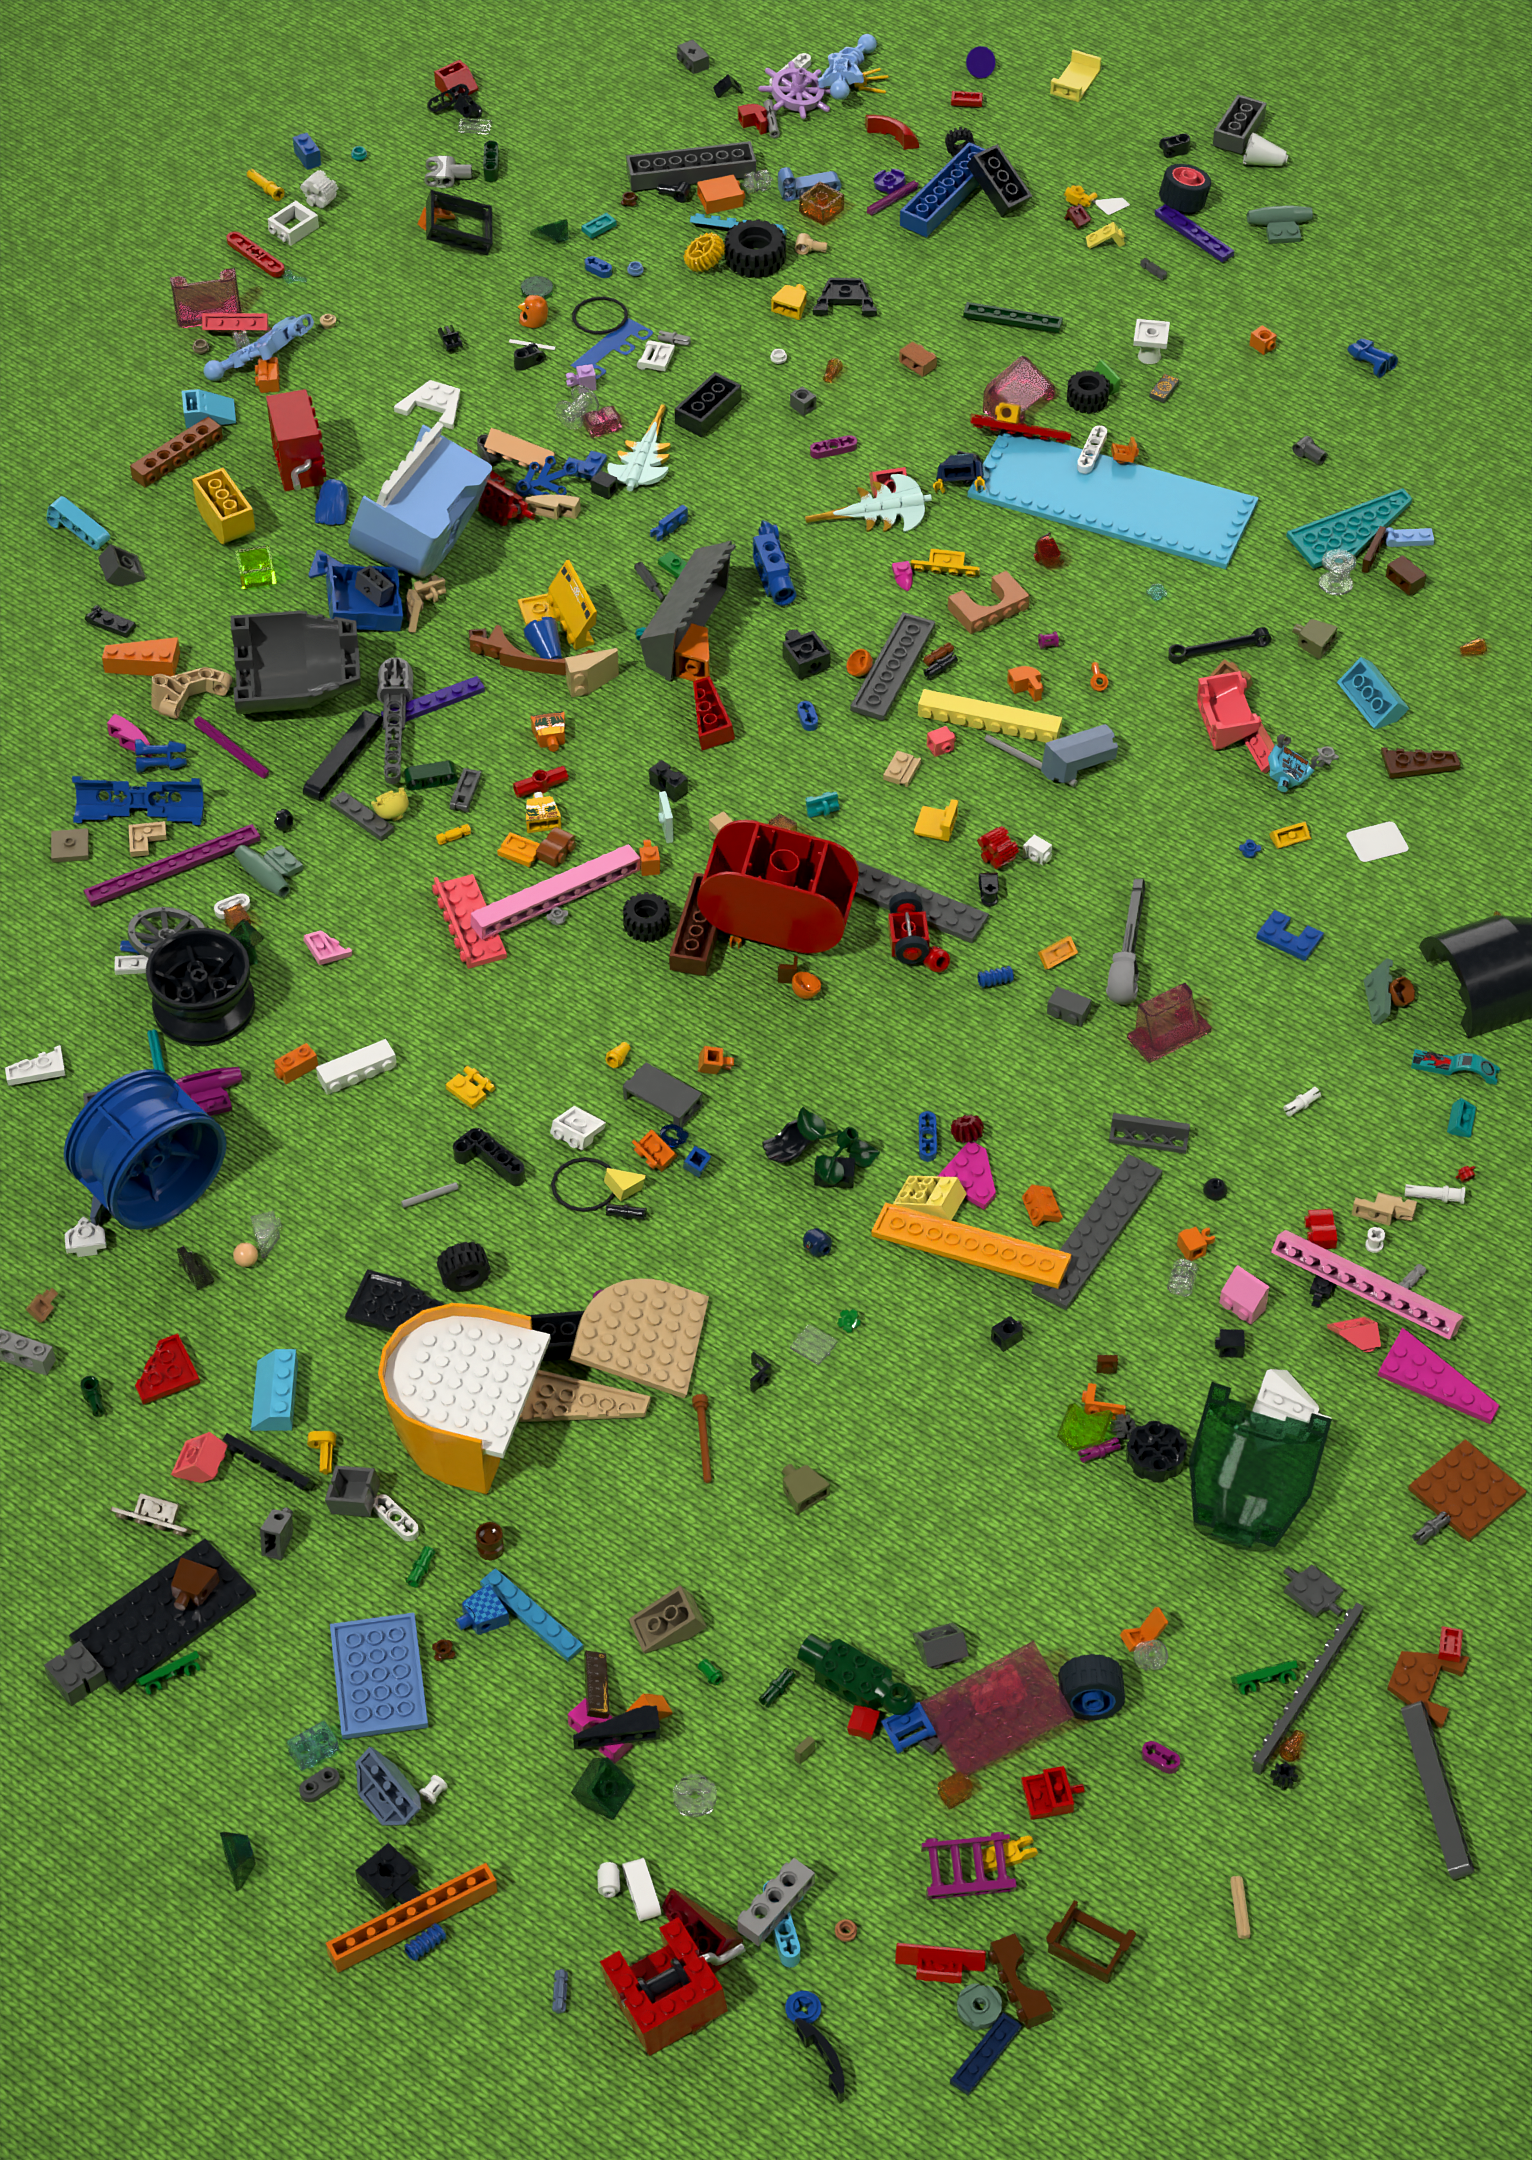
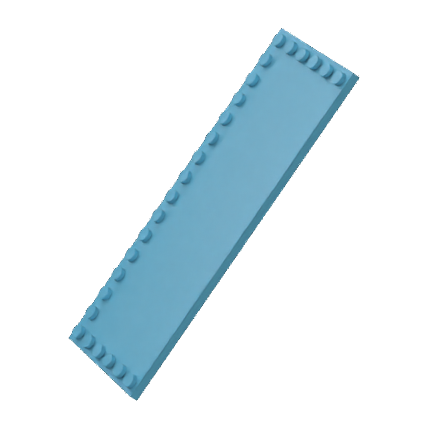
[967,429,1258,569]

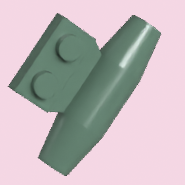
[1247,205,1313,244]
[234,845,303,898]

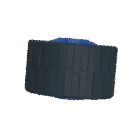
[1058,1654,1125,1721]

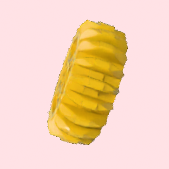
[683,232,726,273]

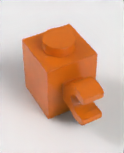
[639,839,660,876]
[698,1046,734,1074]
[1177,1227,1215,1262]

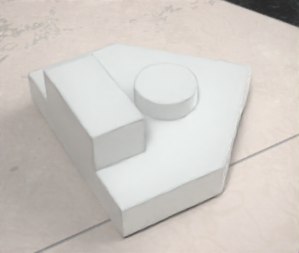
[65,1217,106,1257]

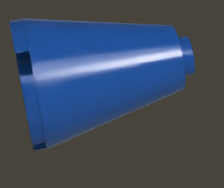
[524,617,562,659]

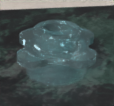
[1146,584,1167,601]

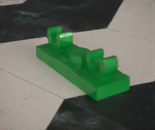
[136,1650,200,1695]
[1231,1660,1298,1695]

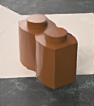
[536,827,576,867]

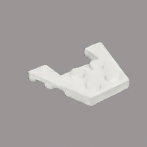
[394,380,460,430]

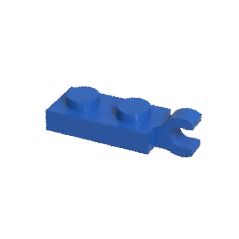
[650,505,688,542]

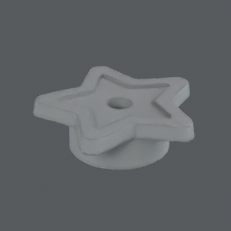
[1317,746,1339,765]

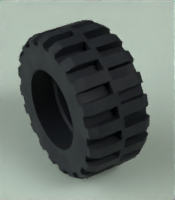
[725,219,786,278]

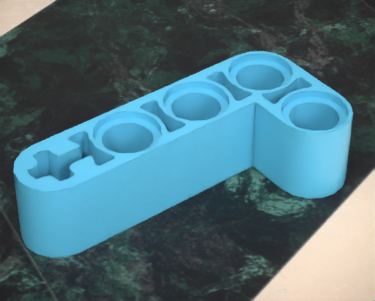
[46,496,110,550]
[763,1881,804,1968]

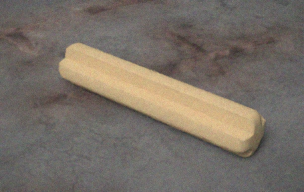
[1230,1876,1251,1939]

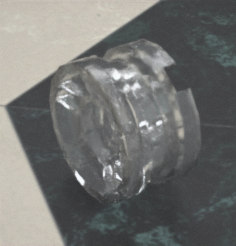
[232,329,250,351]
[1134,1640,1168,1671]

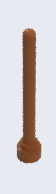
[692,1394,712,1483]

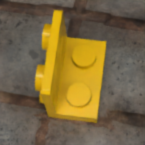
[914,799,958,841]

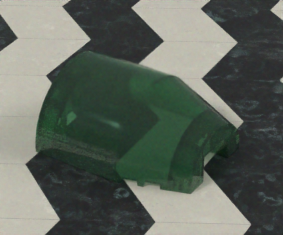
[1189,1382,1332,1552]

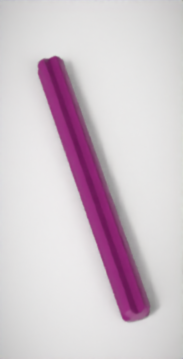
[194,716,269,779]

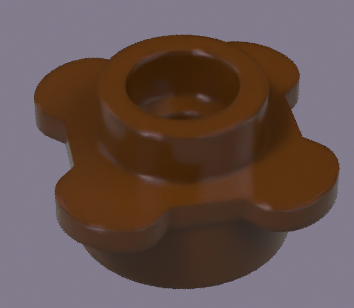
[621,192,638,206]
[432,1640,455,1661]

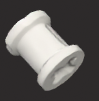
[1365,1227,1385,1253]
[419,1775,448,1804]

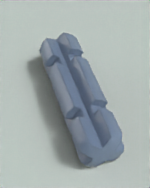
[552,1969,568,2014]

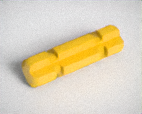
[436,824,471,845]

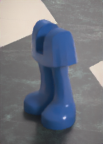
[1347,338,1398,378]
[135,739,187,773]

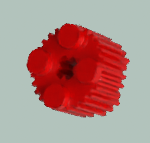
[977,826,1019,869]

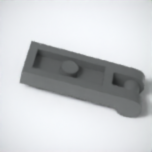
[450,768,482,813]

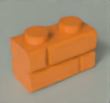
[255,357,280,393]

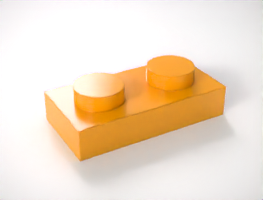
[1038,936,1078,969]

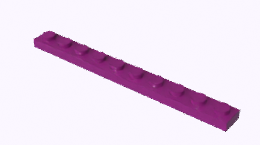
[83,824,261,907]

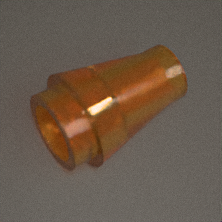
[823,358,843,383]
[1459,637,1487,656]
[1279,1730,1305,1762]

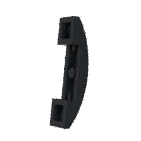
[794,2018,845,2104]

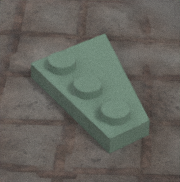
[1363,958,1393,1025]

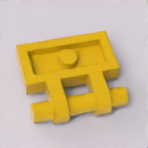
[445,1066,496,1109]

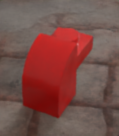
[738,104,768,135]

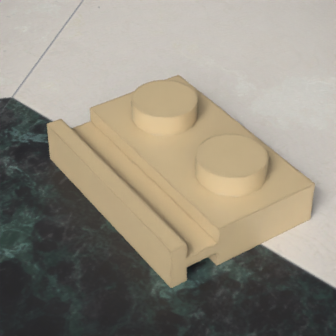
[883,750,921,787]

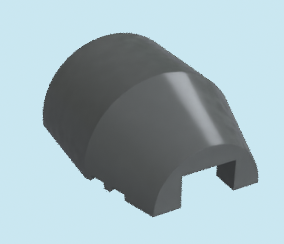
[231,611,361,714]

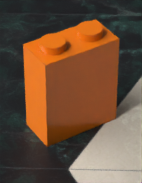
[697,174,745,214]

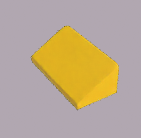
[1269,822,1311,849]

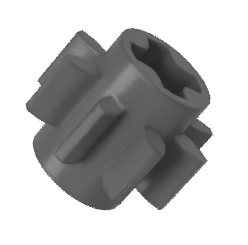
[1110,1414,1136,1440]

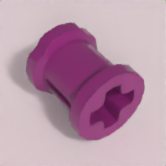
[1038,631,1059,649]

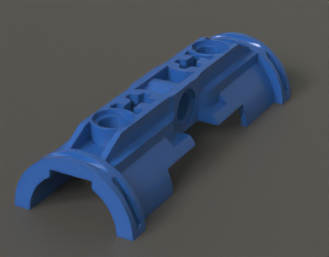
[72,776,204,825]

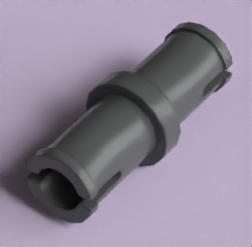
[1412,1511,1451,1545]

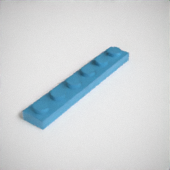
[480,1568,584,1662]

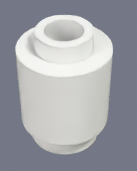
[597,1862,620,1898]

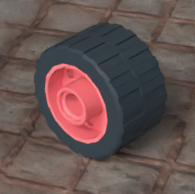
[1159,164,1212,213]

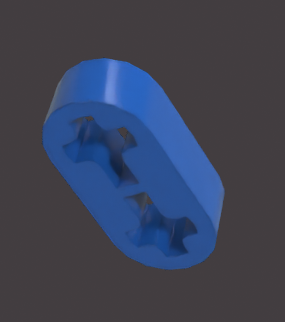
[585,256,612,278]
[797,701,818,731]

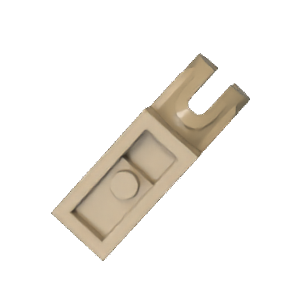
[1352,1192,1417,1226]

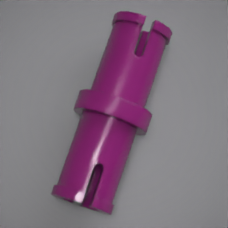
[1078,1437,1121,1463]

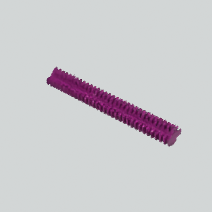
[866,180,919,216]

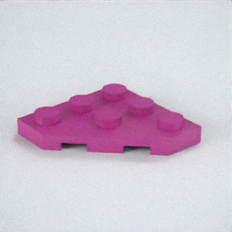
[937,1141,996,1210]

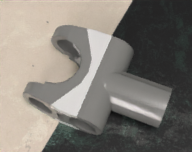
[424,156,472,188]

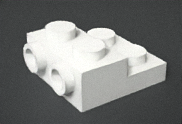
[550,1106,606,1150]

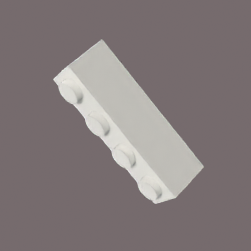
[316,1039,397,1095]

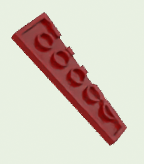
[970,413,1071,443]

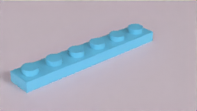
[690,213,787,236]

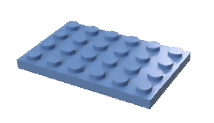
[330,1613,428,1739]

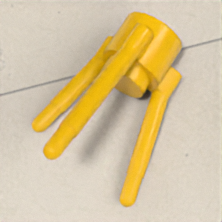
[854,68,889,94]

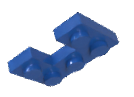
[1256,910,1324,962]

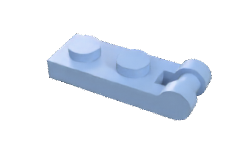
[1385,527,1434,547]

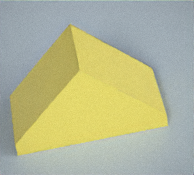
[604,1168,645,1201]

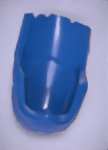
[315,479,350,525]

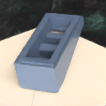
[90,1195,107,1226]

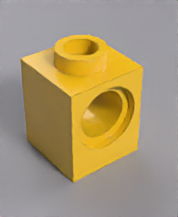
[995,402,1022,423]

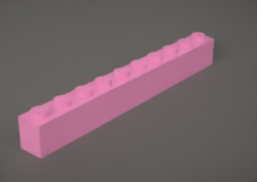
[471,844,640,940]
[1271,1230,1464,1340]

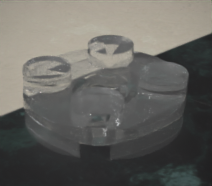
[673,1774,717,1817]

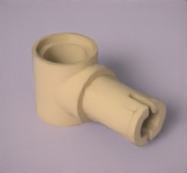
[795,233,827,255]

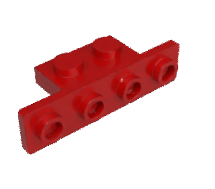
[895,1943,986,1984]

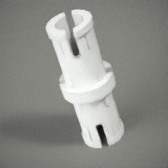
[1283,1087,1321,1117]

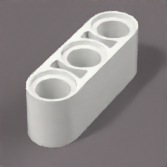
[622,1858,661,1922]

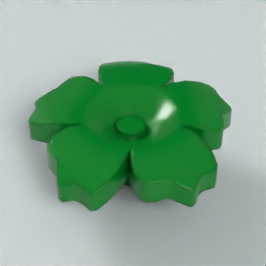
[837,1309,861,1333]

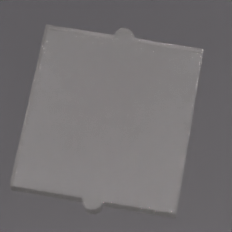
[790,1324,838,1365]

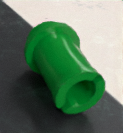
[697,1659,723,1686]

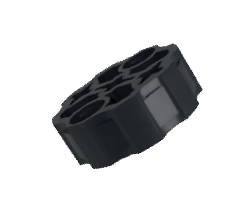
[1126,1421,1187,1483]

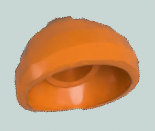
[846,649,873,677]
[791,972,821,999]

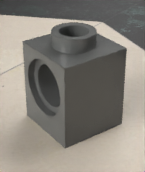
[790,386,816,416]

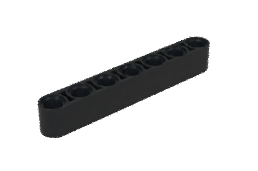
[303,710,383,801]

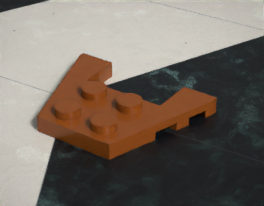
[1387,1651,1469,1729]

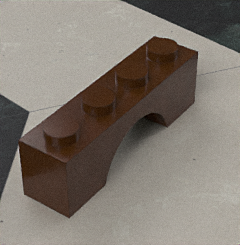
[988,1933,1053,2029]

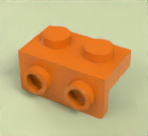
[1111,437,1139,463]
[632,1129,678,1172]
[1022,1185,1063,1227]

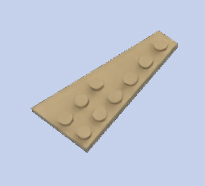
[518,1370,651,1422]

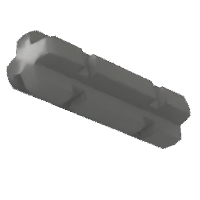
[1140,258,1167,280]

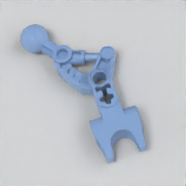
[204,314,314,381]

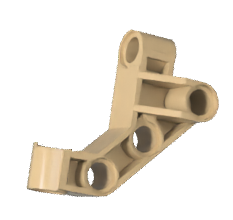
[151,667,233,719]

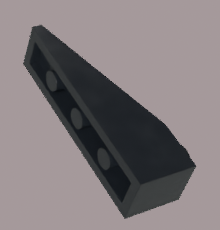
[573,1705,660,1750]

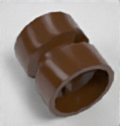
[475,1522,504,1561]

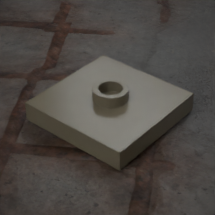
[51,828,89,863]

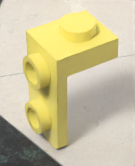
[1086,222,1125,249]

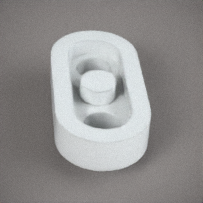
[214,894,250,919]

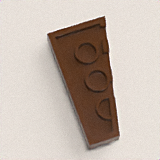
[1381,747,1460,778]

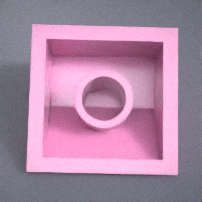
[1219,1265,1269,1324]

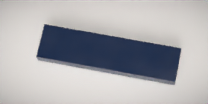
[950,2013,1022,2096]

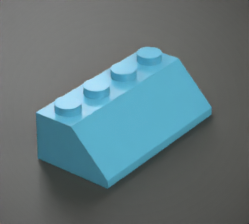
[1337,657,1409,729]
[251,1349,298,1431]

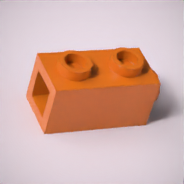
[274,1043,318,1084]

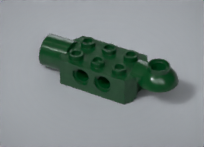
[797,1633,916,1715]

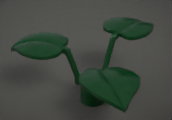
[797,1107,880,1185]

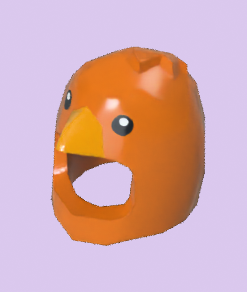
[518,295,548,328]

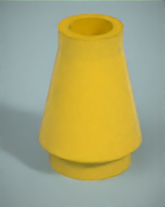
[605,1042,631,1068]

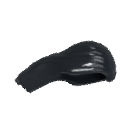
[762,1119,820,1163]

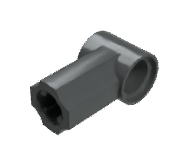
[1292,436,1328,465]

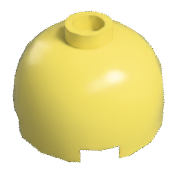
[371,788,409,821]

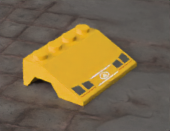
[546,560,597,650]

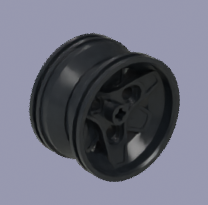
[146,928,255,1047]

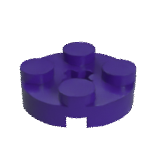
[874,169,906,194]

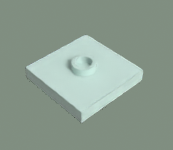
[658,791,673,843]

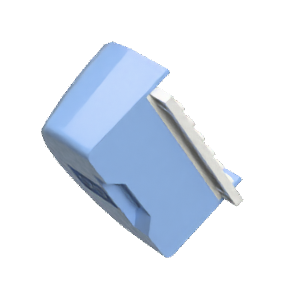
[348,422,492,578]

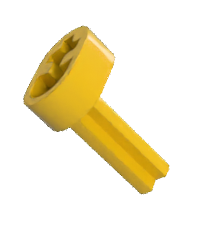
[307,1431,336,1475]

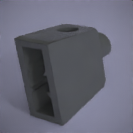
[260,1508,293,1560]

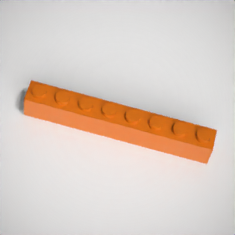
[326,1863,497,1973]

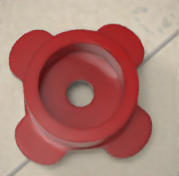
[1455,1166,1476,1183]

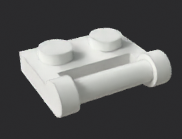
[637,341,675,371]

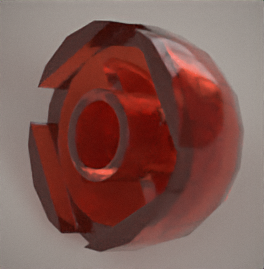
[1033,532,1064,568]

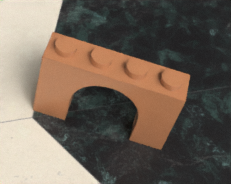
[948,571,1030,634]

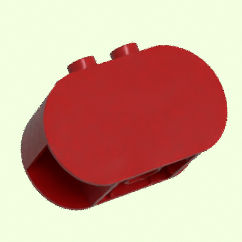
[697,820,859,953]

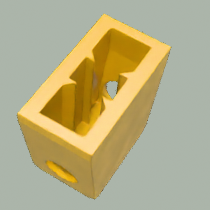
[771,284,807,320]

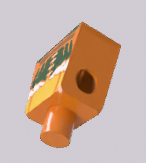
[531,711,565,752]

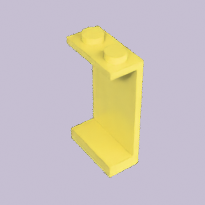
[1050,50,1101,102]

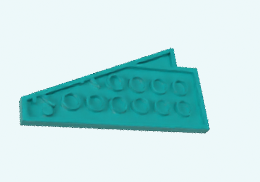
[1286,488,1412,573]

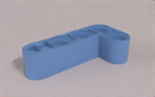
[778,167,842,201]

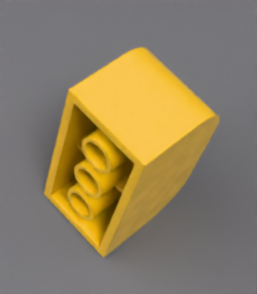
[192,468,255,544]

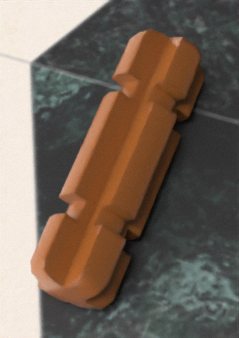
[923,642,954,666]

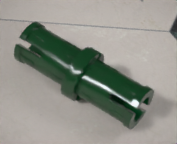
[759,1668,795,1708]

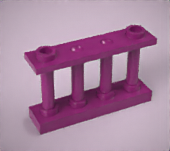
[920,1832,1016,1900]

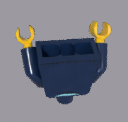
[933,454,986,494]

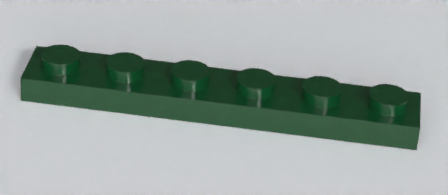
[963,302,1063,333]

